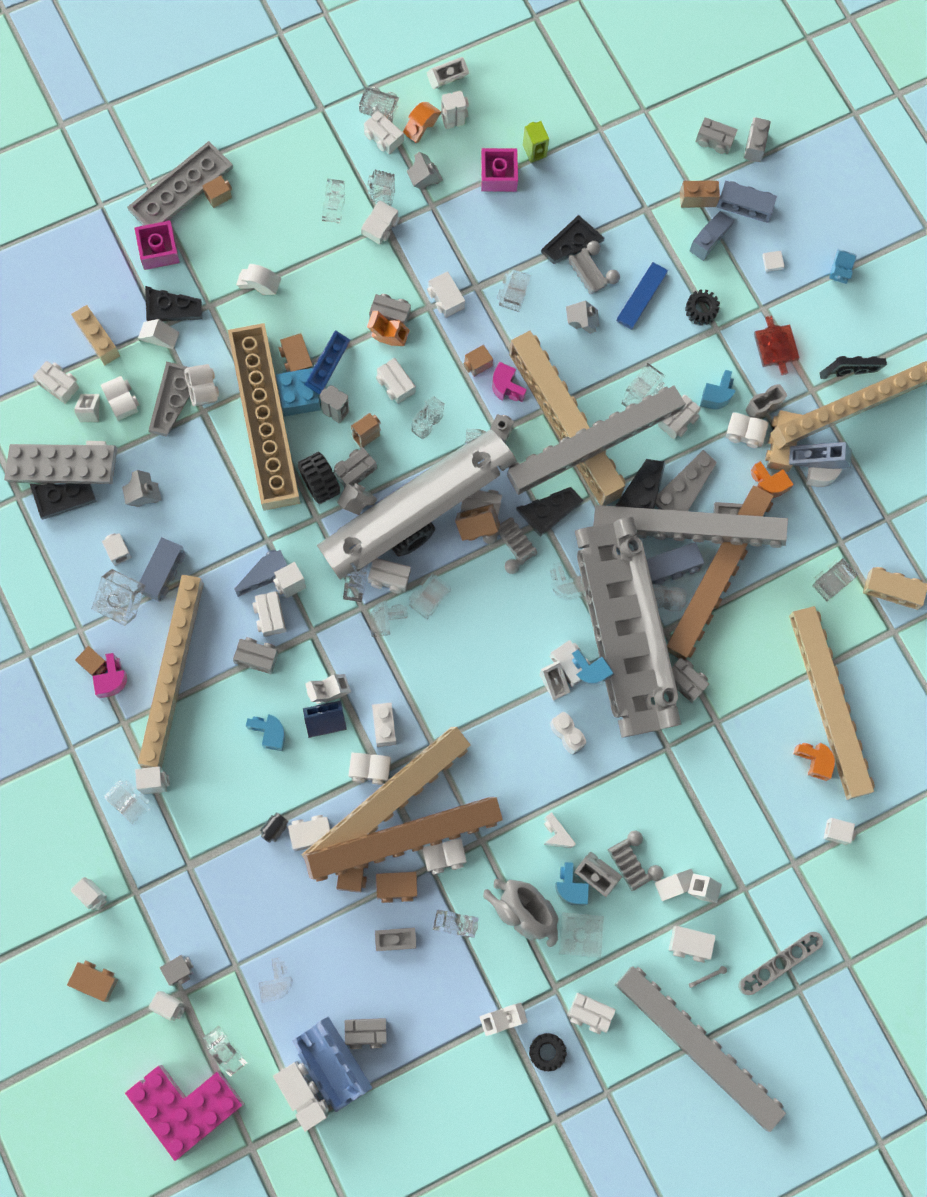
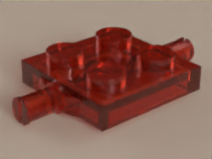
[754,315,800,376]

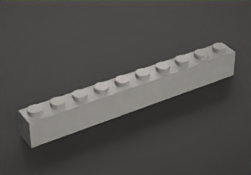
[507,385,686,495]
[593,505,788,548]
[615,966,786,1132]

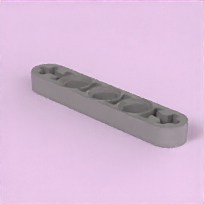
[738,932,823,995]

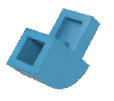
[829,249,857,284]
[700,370,735,409]
[572,649,615,684]
[246,714,285,752]
[555,862,589,906]

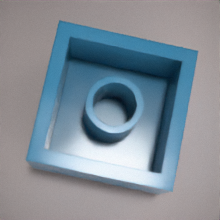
[276,368,320,417]

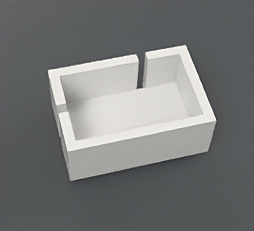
[273,1061,330,1132]

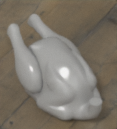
[483,879,559,947]

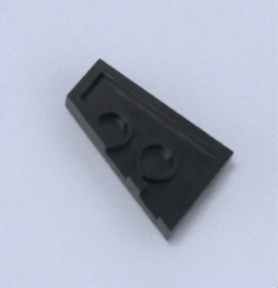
[541,215,605,264]
[145,286,203,322]
[30,483,97,520]
[516,487,583,537]

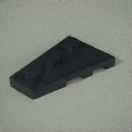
[819,356,887,379]
[615,459,665,509]

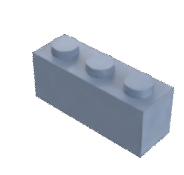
[717,180,777,223]
[136,537,185,602]
[646,542,704,587]

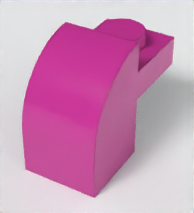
[492,362,527,402]
[93,653,127,699]

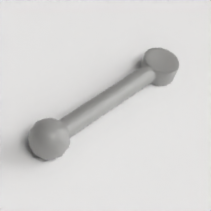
[688,966,727,988]

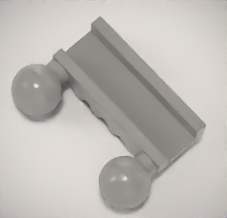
[568,241,620,294]
[482,517,538,574]
[608,830,664,891]

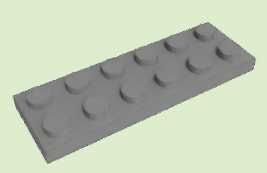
[127,141,233,226]
[4,444,118,484]

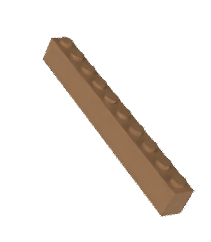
[667,485,774,660]
[303,797,503,882]

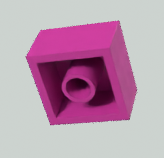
[481,148,518,192]
[134,221,180,270]

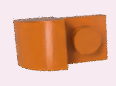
[403,102,441,143]
[367,311,410,346]
[751,461,794,498]
[793,743,835,781]

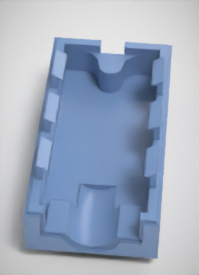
[292,1016,372,1112]

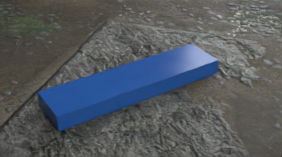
[616,262,668,330]
[304,330,351,395]

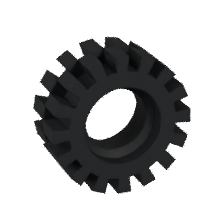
[685,289,720,326]
[529,1033,567,1072]

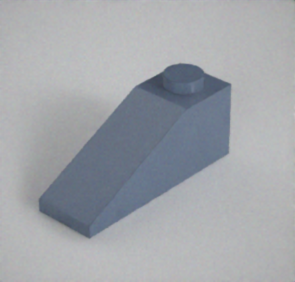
[689,211,735,261]
[789,442,852,469]
[234,550,287,597]

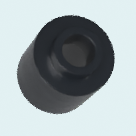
[260,812,289,843]

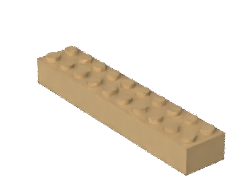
[228,323,301,511]
[509,330,626,506]

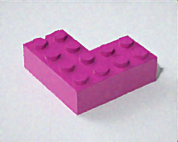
[125,1065,245,1161]

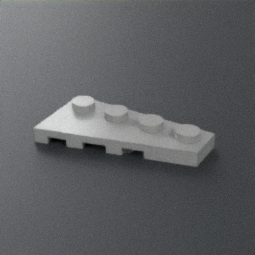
[148,361,190,437]
[655,450,717,511]

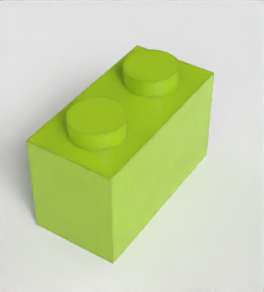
[522,121,549,163]

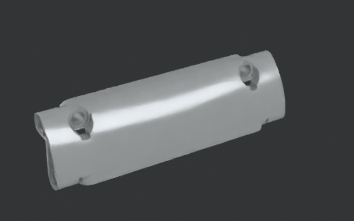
[317,429,517,580]
[575,517,682,738]

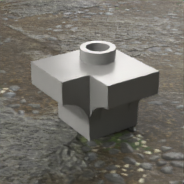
[407,151,443,190]
[566,300,600,334]
[122,470,162,507]
[337,483,377,515]

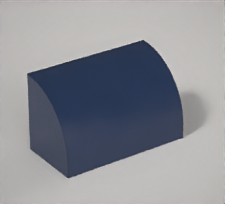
[303,700,347,738]

